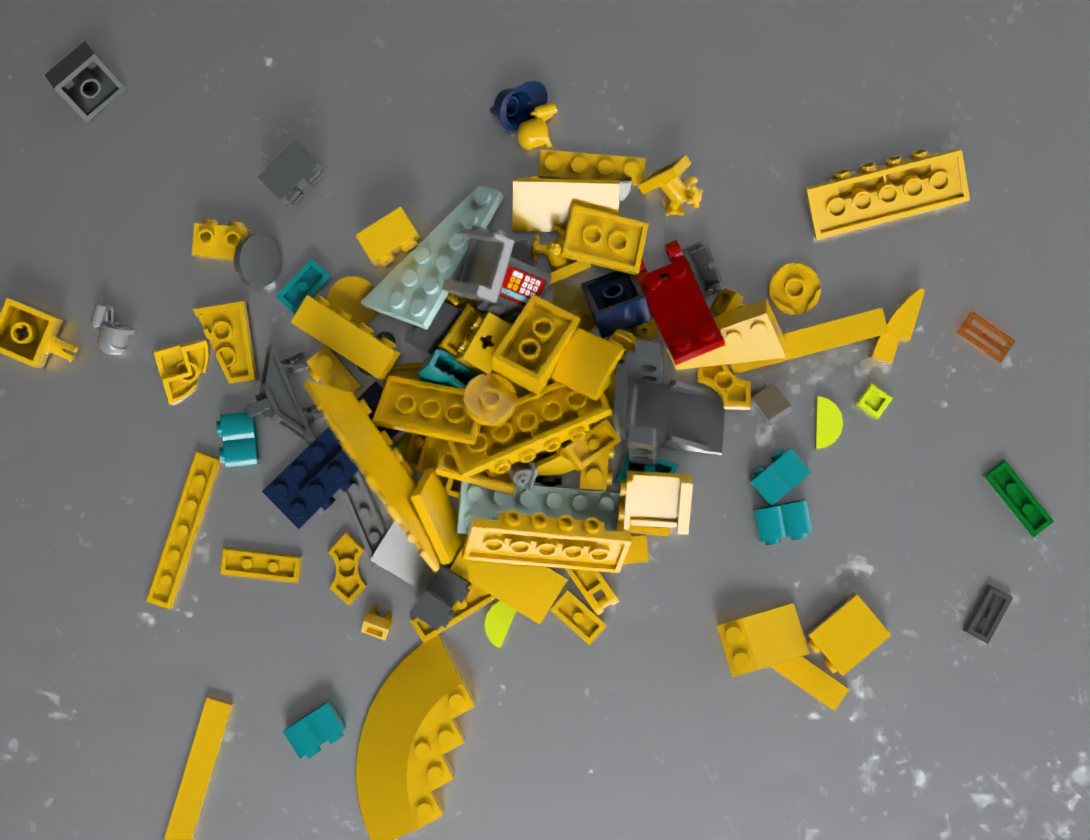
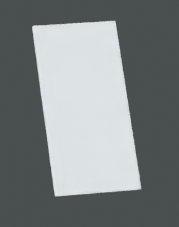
[370,521,471,592]

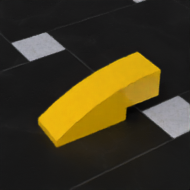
[868,288,925,364]

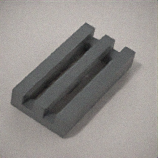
[963,585,1013,644]

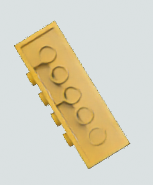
[805,148,970,240]
[447,382,613,479]
[462,510,632,573]

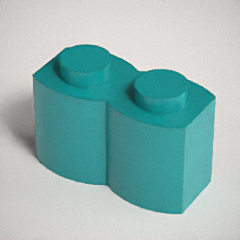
[417,350,479,389]
[216,412,260,468]
[748,447,812,506]
[753,499,812,545]
[283,701,346,759]

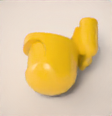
[517,102,557,150]

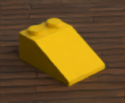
[492,294,580,395]
[717,603,810,677]

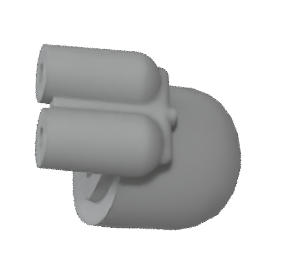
[91,303,134,355]

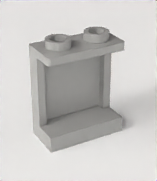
[442,226,514,303]

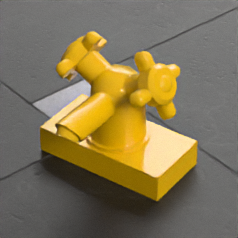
[638,155,703,216]
[530,226,592,286]

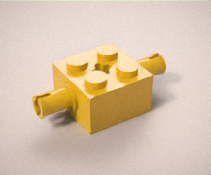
[0,298,78,369]

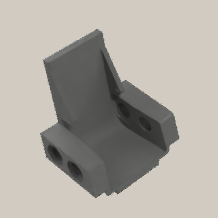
[613,339,725,467]

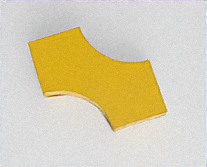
[697,364,751,410]
[328,531,367,606]

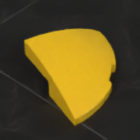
[153,339,209,405]

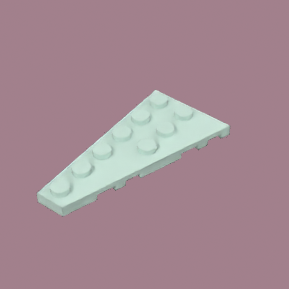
[361,185,504,330]

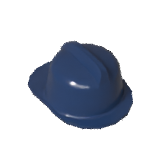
[490,80,548,132]

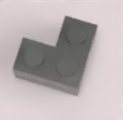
[410,564,470,630]

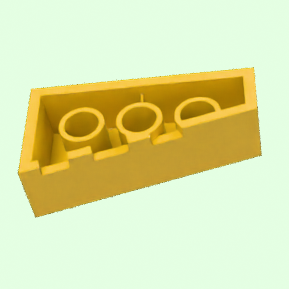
[666,298,786,370]

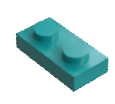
[276,258,332,315]

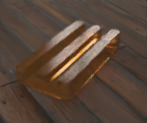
[956,311,1015,363]

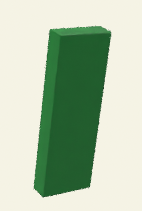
[983,459,1054,538]

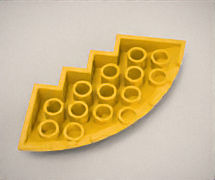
[303,380,439,572]
[355,634,476,840]

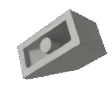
[751,382,794,425]

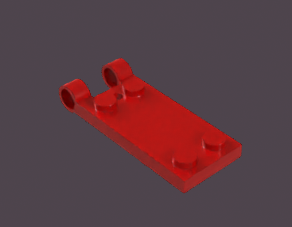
[635,240,725,366]

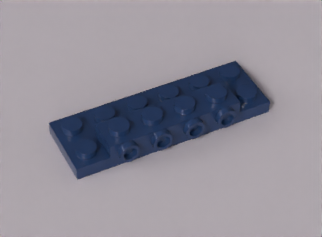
[262,381,400,529]

